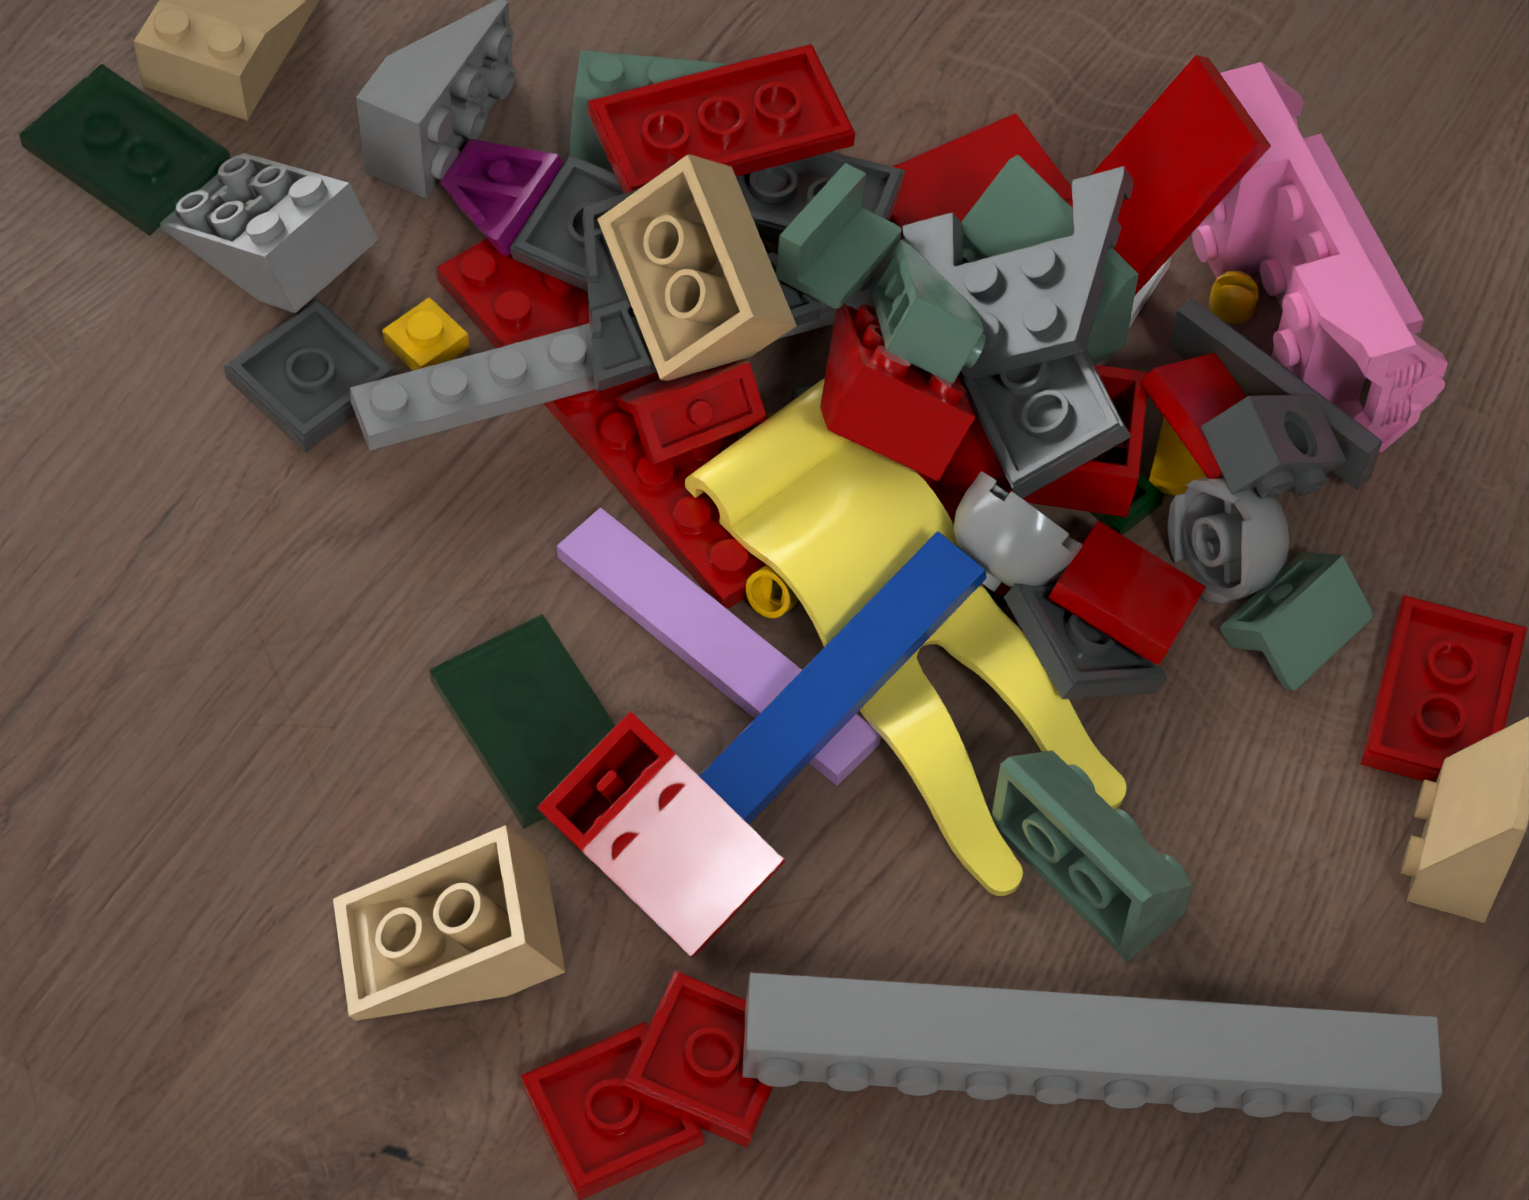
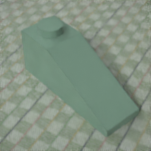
[871,240,986,383]

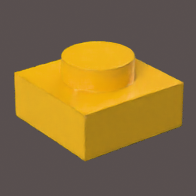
[382,297,470,371]

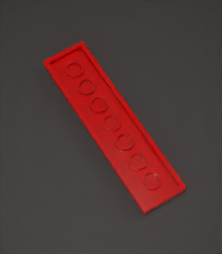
[437,239,767,609]

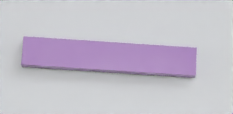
[557,507,881,786]

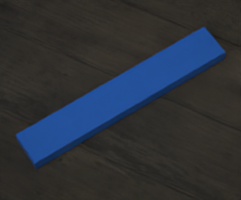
[699,531,987,824]

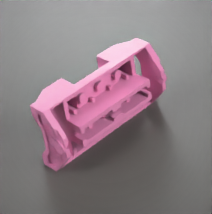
[1192,62,1448,452]

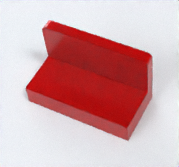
[616,359,767,464]

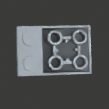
[356,0,516,199]
[159,153,379,313]

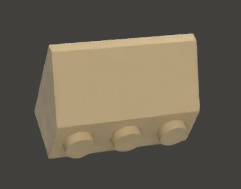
[598,154,797,381]

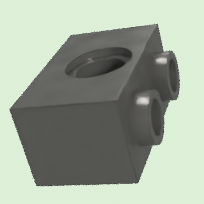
[1201,395,1346,499]

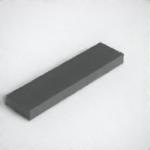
[1169,298,1382,490]

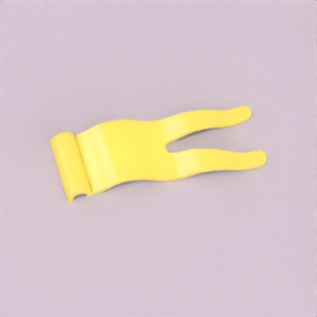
[685,379,1127,896]

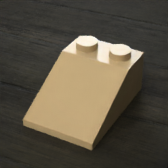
[133,0,320,121]
[1401,717,1529,923]
[333,825,565,1021]

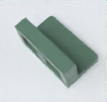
[776,163,901,309]
[1219,552,1373,690]

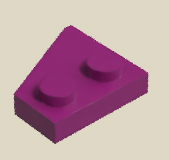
[440,139,564,256]

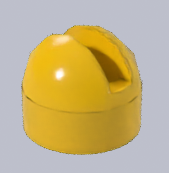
[1209,270,1259,324]
[746,565,799,618]

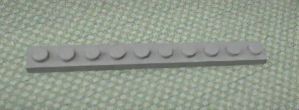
[350,239,906,450]

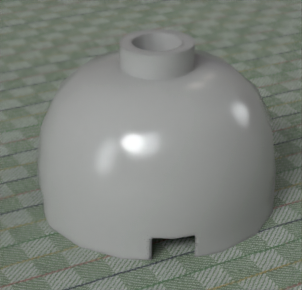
[953,471,1083,592]
[1167,476,1290,604]

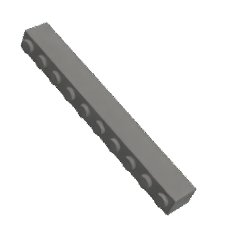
[742,973,1442,1126]

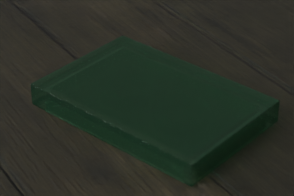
[19,63,230,236]
[429,614,616,829]

